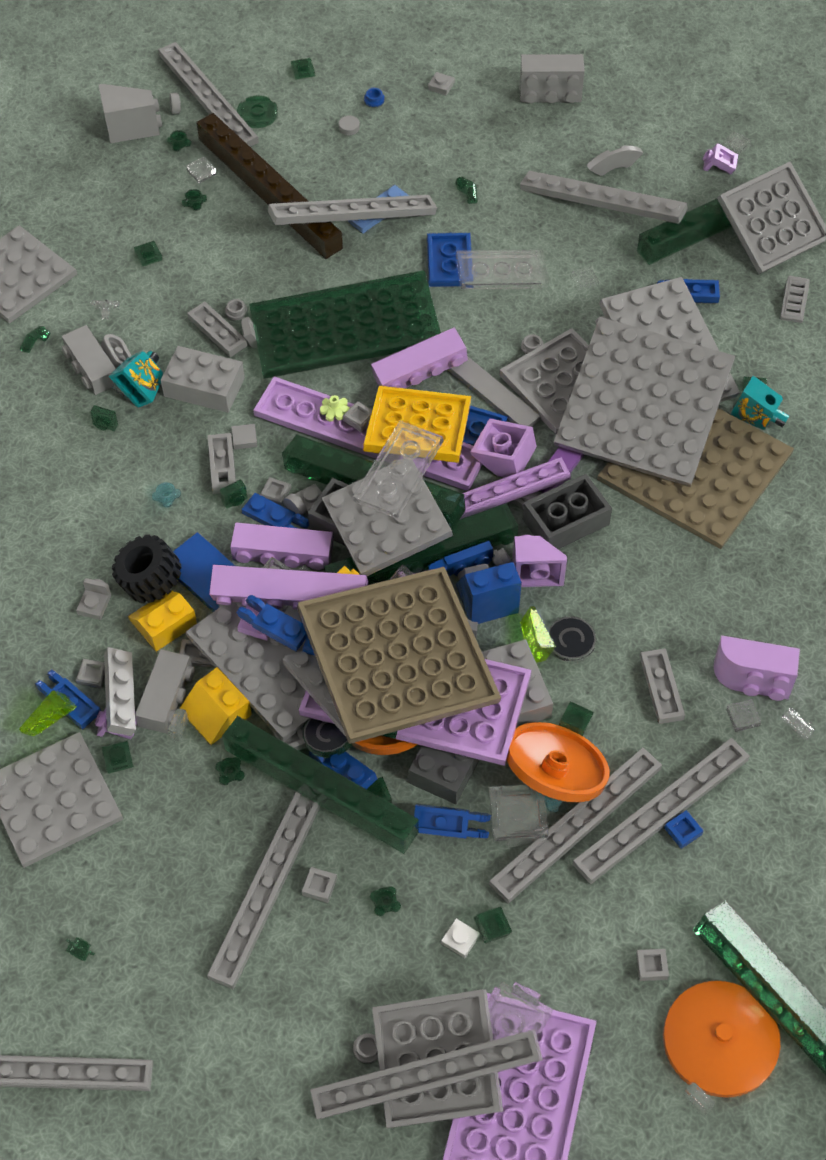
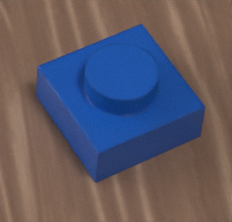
[664,810,704,849]

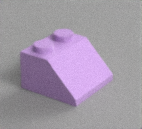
[470,419,537,477]
[512,535,567,587]

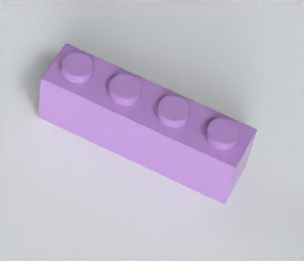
[371,327,468,388]
[230,523,334,570]

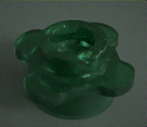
[167,130,192,151]
[182,189,207,210]
[216,757,245,785]
[370,886,401,917]
[65,937,95,961]

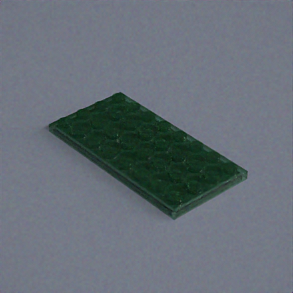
[249,270,441,379]

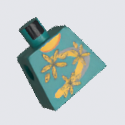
[108,351,164,408]
[730,376,790,430]

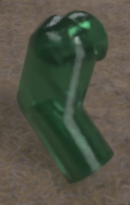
[455,176,478,204]
[20,326,51,353]

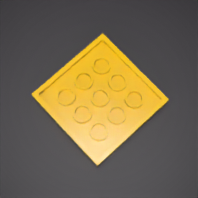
[363,386,471,463]

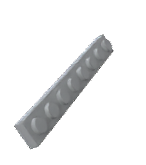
[158,42,259,147]
[520,170,688,224]
[268,195,437,225]
[572,738,750,885]
[489,748,662,904]
[207,784,325,990]
[311,1030,543,1119]

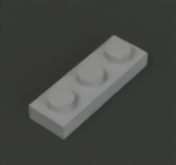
[187,302,248,357]
[640,648,685,724]

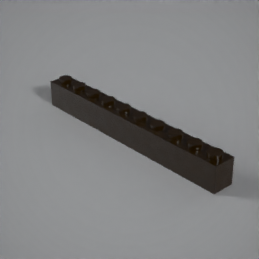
[196,113,343,259]

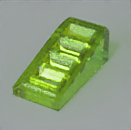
[520,606,556,663]
[19,690,77,737]

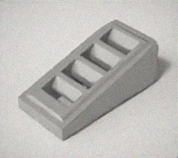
[780,276,810,323]

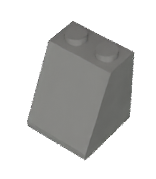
[99,84,162,143]

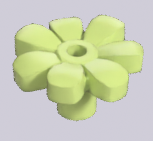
[320,395,350,422]

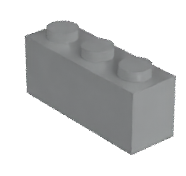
[61,325,116,395]
[135,649,195,734]

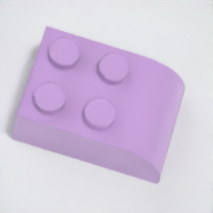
[714,636,800,701]

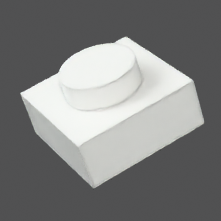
[441,919,480,958]

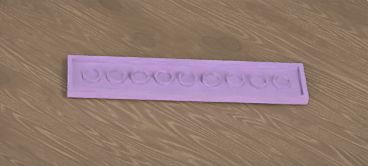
[253,377,482,491]

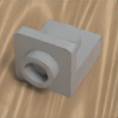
[76,578,112,620]

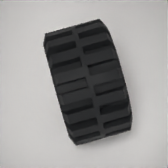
[112,534,182,603]

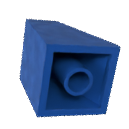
[456,562,522,624]

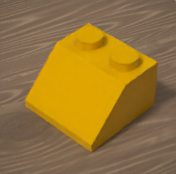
[127,591,197,652]
[179,667,252,745]

